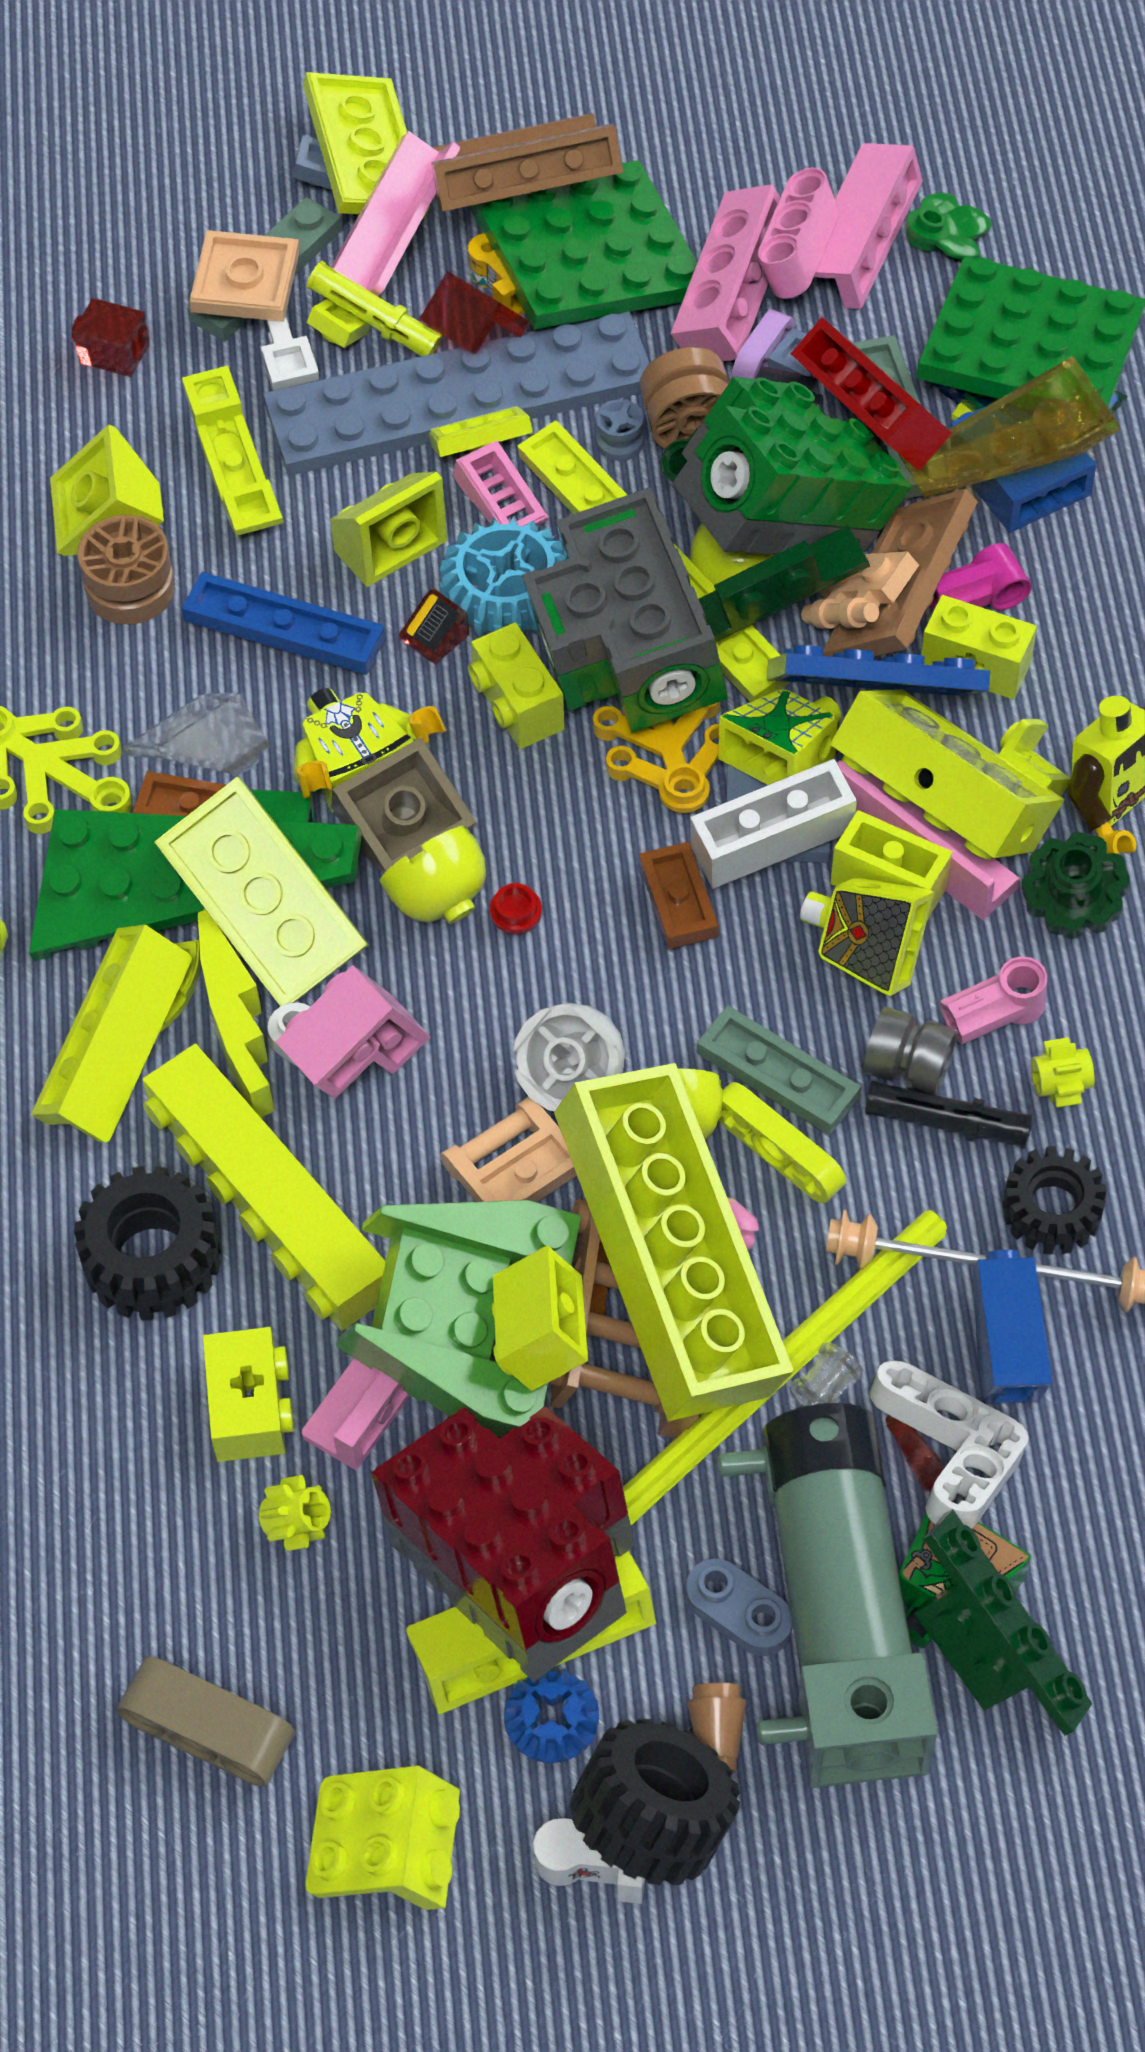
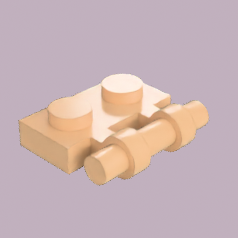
[801,552,919,629]

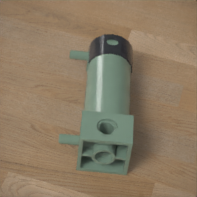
[717,1403,937,1789]

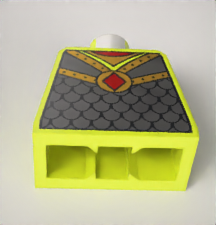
[800,878,935,996]

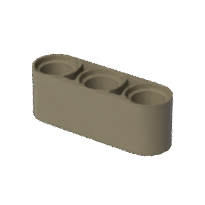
[115,1656,296,1787]

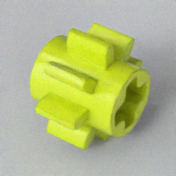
[1031,1037,1095,1108]
[259,1475,331,1551]

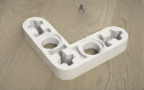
[870,1361,1029,1529]

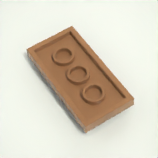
[823,488,978,657]

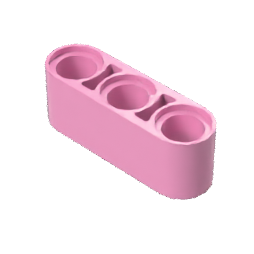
[758,168,839,299]

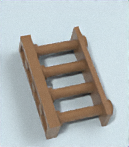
[431,113,623,211]
[548,1198,699,1439]

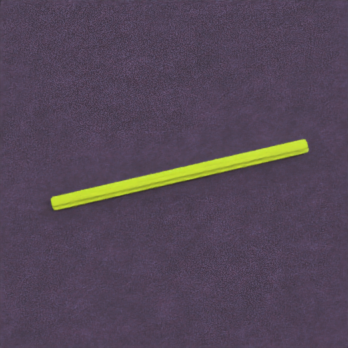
[623,1210,947,1525]

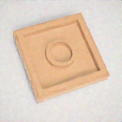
[189,230,300,322]

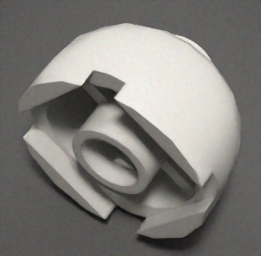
[514,1003,625,1111]

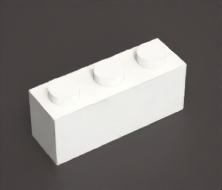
[690,759,857,889]

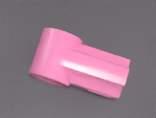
[940,956,1047,1045]

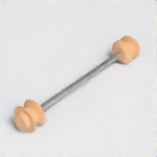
[826,1210,1145,1313]

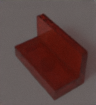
[420,271,530,354]

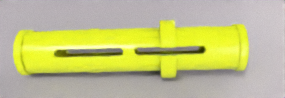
[306,261,443,357]

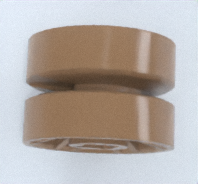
[639,347,729,449]
[77,515,175,625]

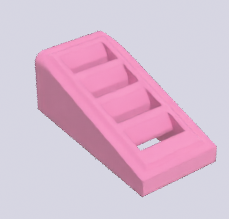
[452,440,548,527]

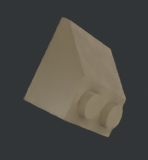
[331,738,477,873]

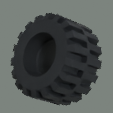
[74,1166,221,1320]
[570,1718,740,1886]

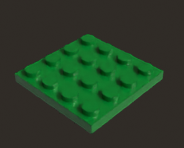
[469,160,698,330]
[916,255,1145,424]

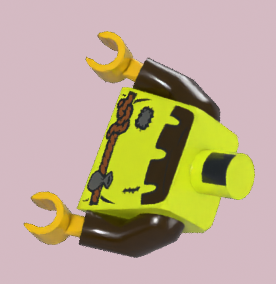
[1067,696,1145,854]

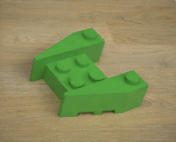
[336,1200,581,1438]

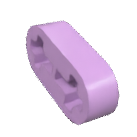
[732,309,795,379]

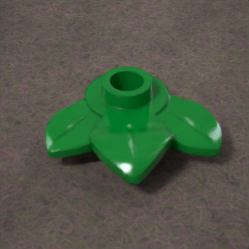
[905,193,993,259]

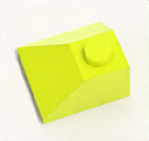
[50,424,164,556]

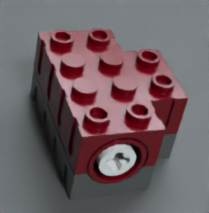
[371,1406,635,1682]

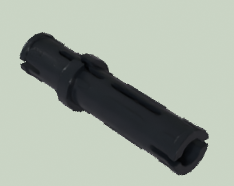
[865,1080,1033,1149]

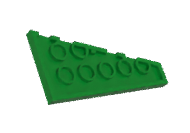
[29,809,362,961]

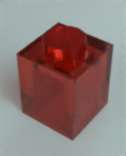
[71,298,150,377]

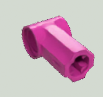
[929,543,1032,614]

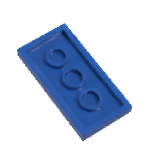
[766,645,990,697]

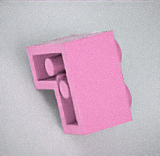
[275,965,431,1099]

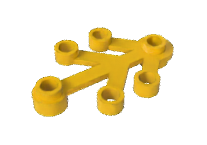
[593,702,721,813]

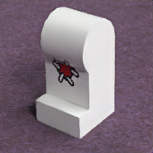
[533,1818,645,1904]

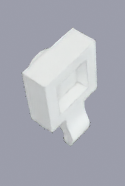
[261,316,319,391]

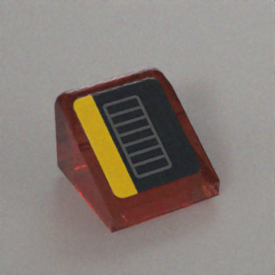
[399,588,469,665]

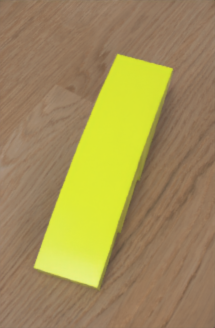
[198,909,274,1118]

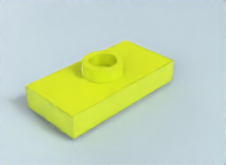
[429,406,533,457]

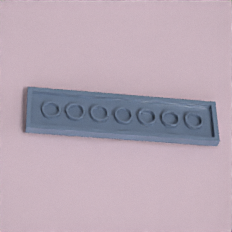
[263,311,650,477]

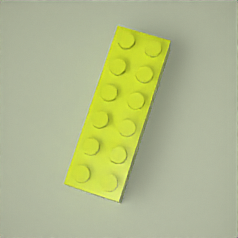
[554,1063,794,1422]

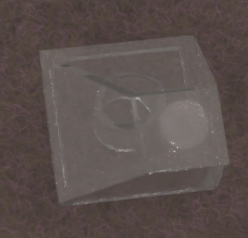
[123,693,270,776]

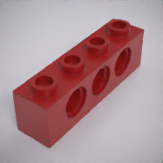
[790,317,952,471]

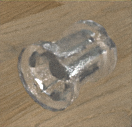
[789,1343,863,1407]

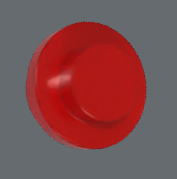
[489,883,542,934]

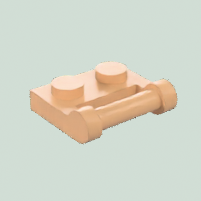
[440,1096,577,1202]

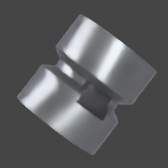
[863,1006,958,1095]

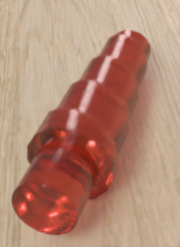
[885,1415,958,1501]

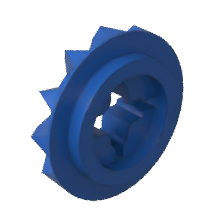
[504,1668,599,1763]

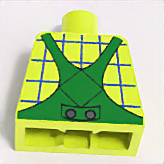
[718,690,841,785]

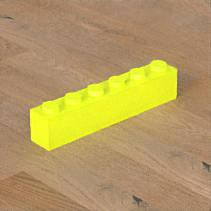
[143,1043,386,1331]

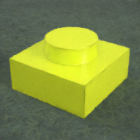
[306,299,371,348]

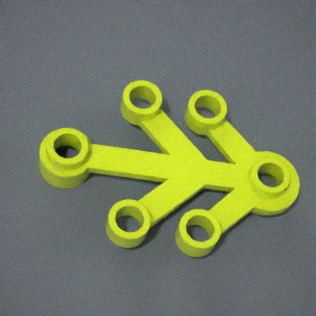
[0,706,132,834]

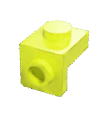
[999,719,1070,796]

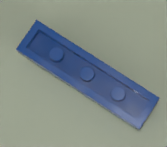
[181,571,386,675]

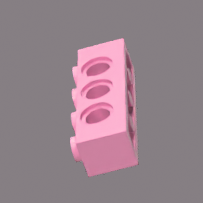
[670,184,781,361]

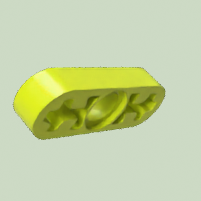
[719,1082,846,1203]

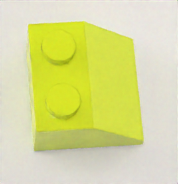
[330,472,447,587]

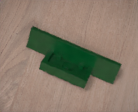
[699,525,870,642]
[914,1509,1093,1736]

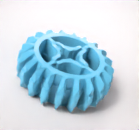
[439,516,566,637]

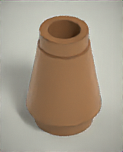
[687,1683,747,1773]

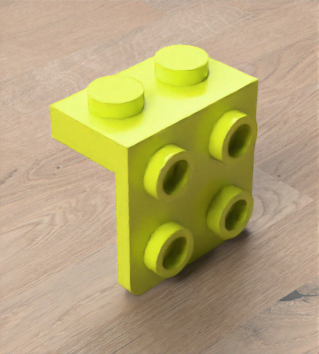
[305,1766,460,1910]

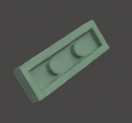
[696,1005,862,1135]

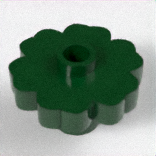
[1022,832,1130,939]

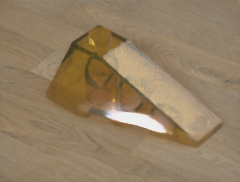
[901,356,1121,497]

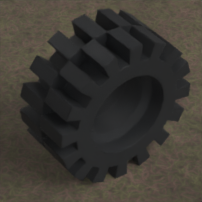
[1002,1146,1107,1255]

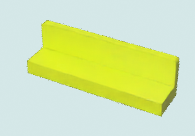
[30,925,192,1143]
[406,1550,656,1715]

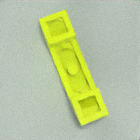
[182,365,283,536]

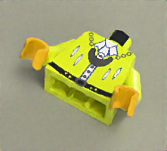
[293,688,447,813]

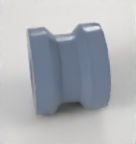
[595,399,644,461]

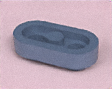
[686,1558,793,1656]

